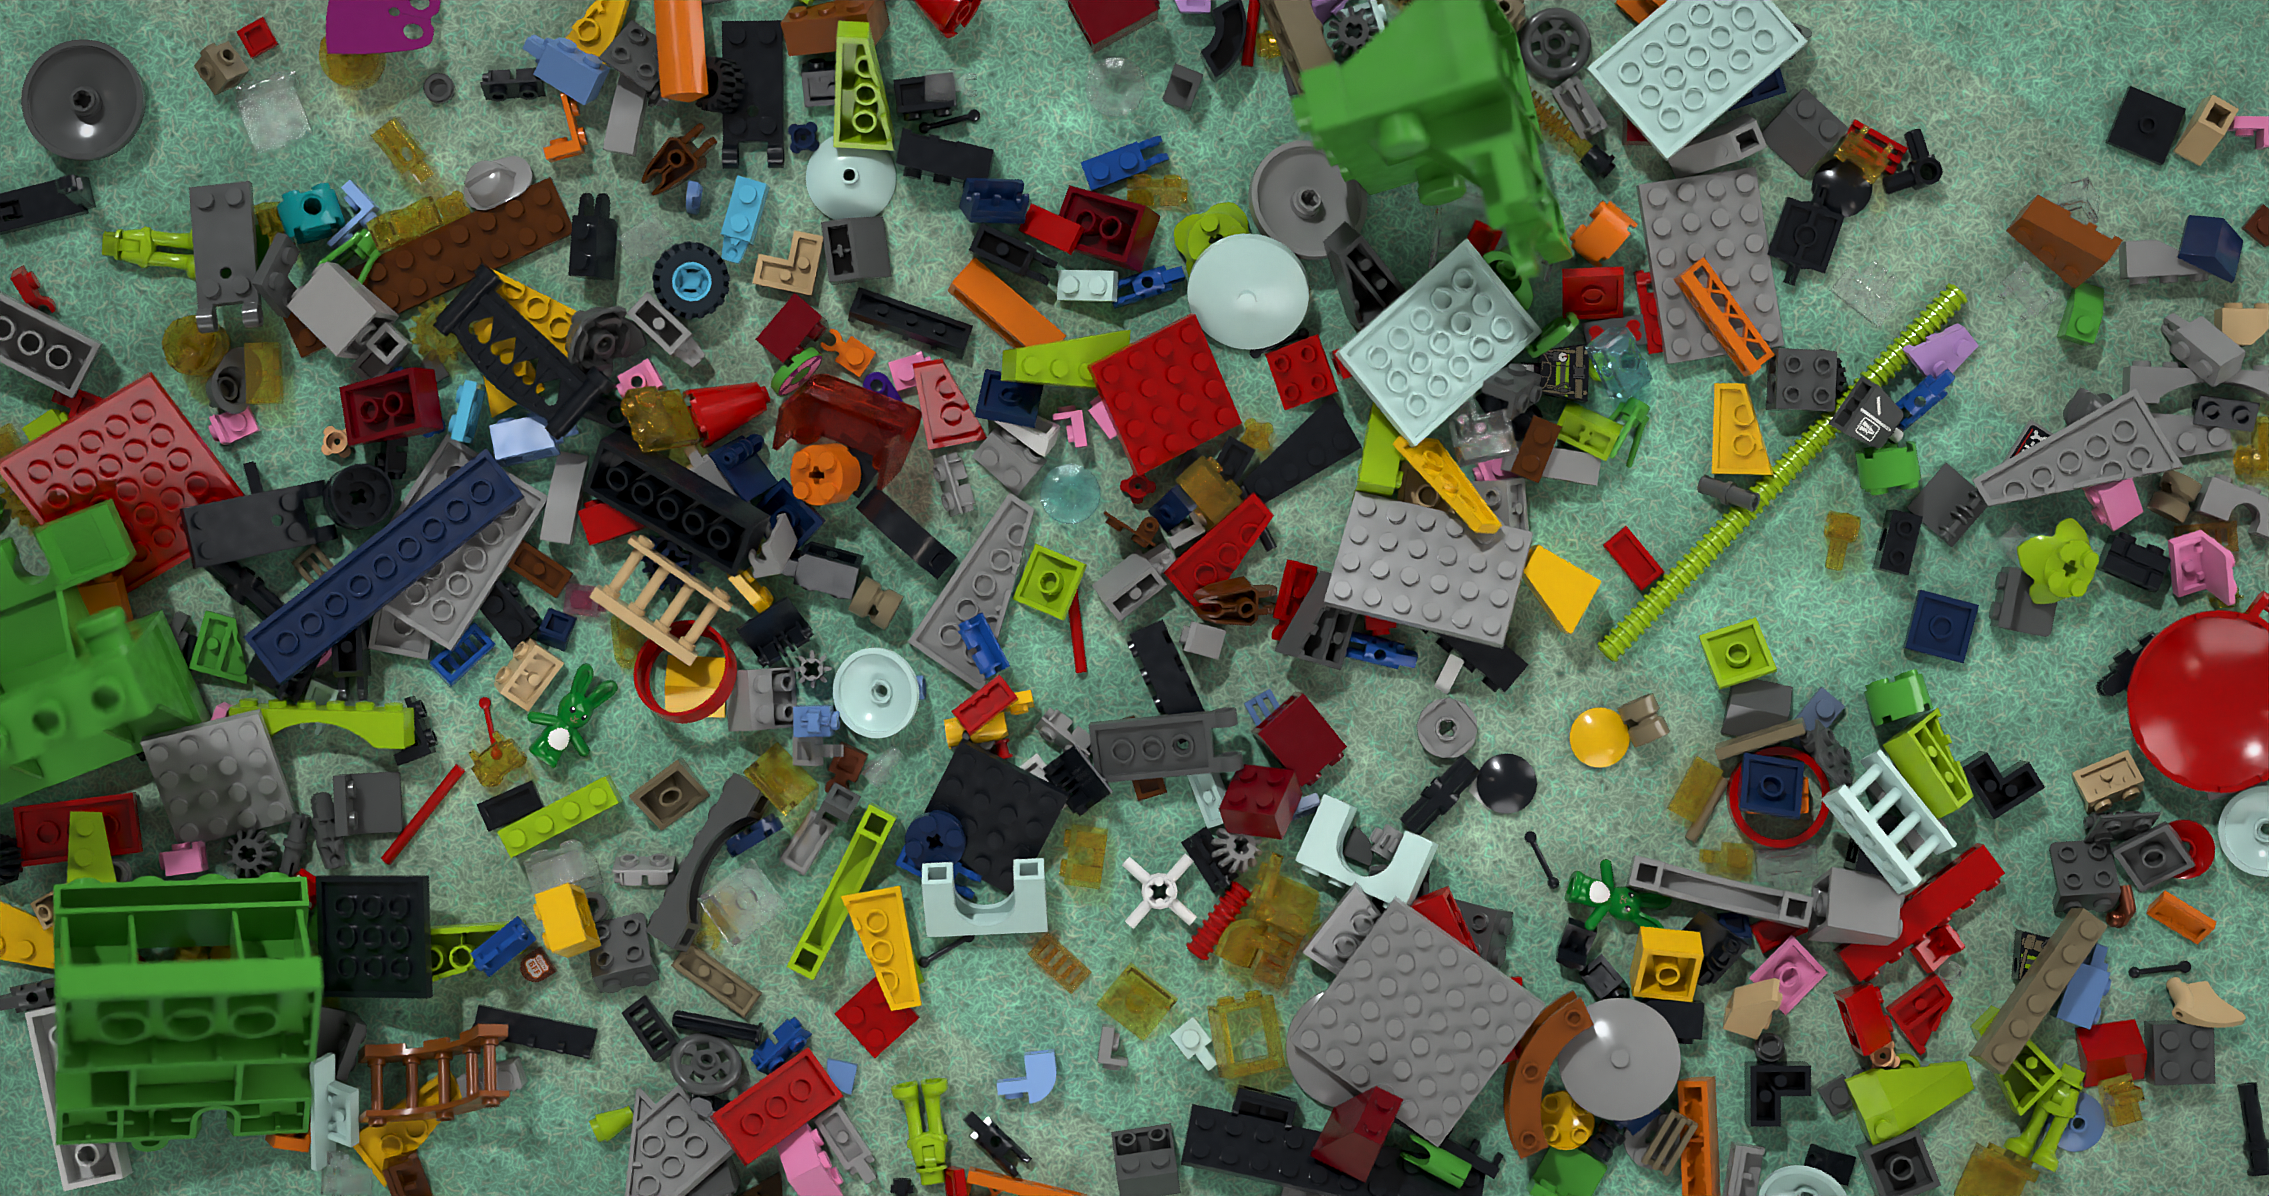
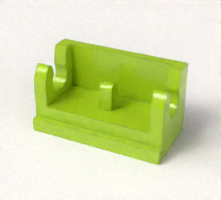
[1557,400,1623,461]

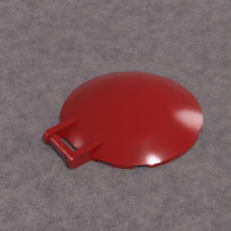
[2127,590,2269,793]

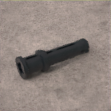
[2237,1082,2269,1176]

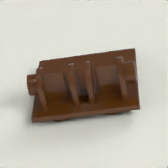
[1103,511,1159,549]

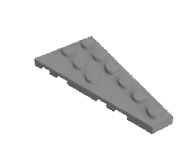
[1972,388,2183,507]
[1302,881,1382,975]

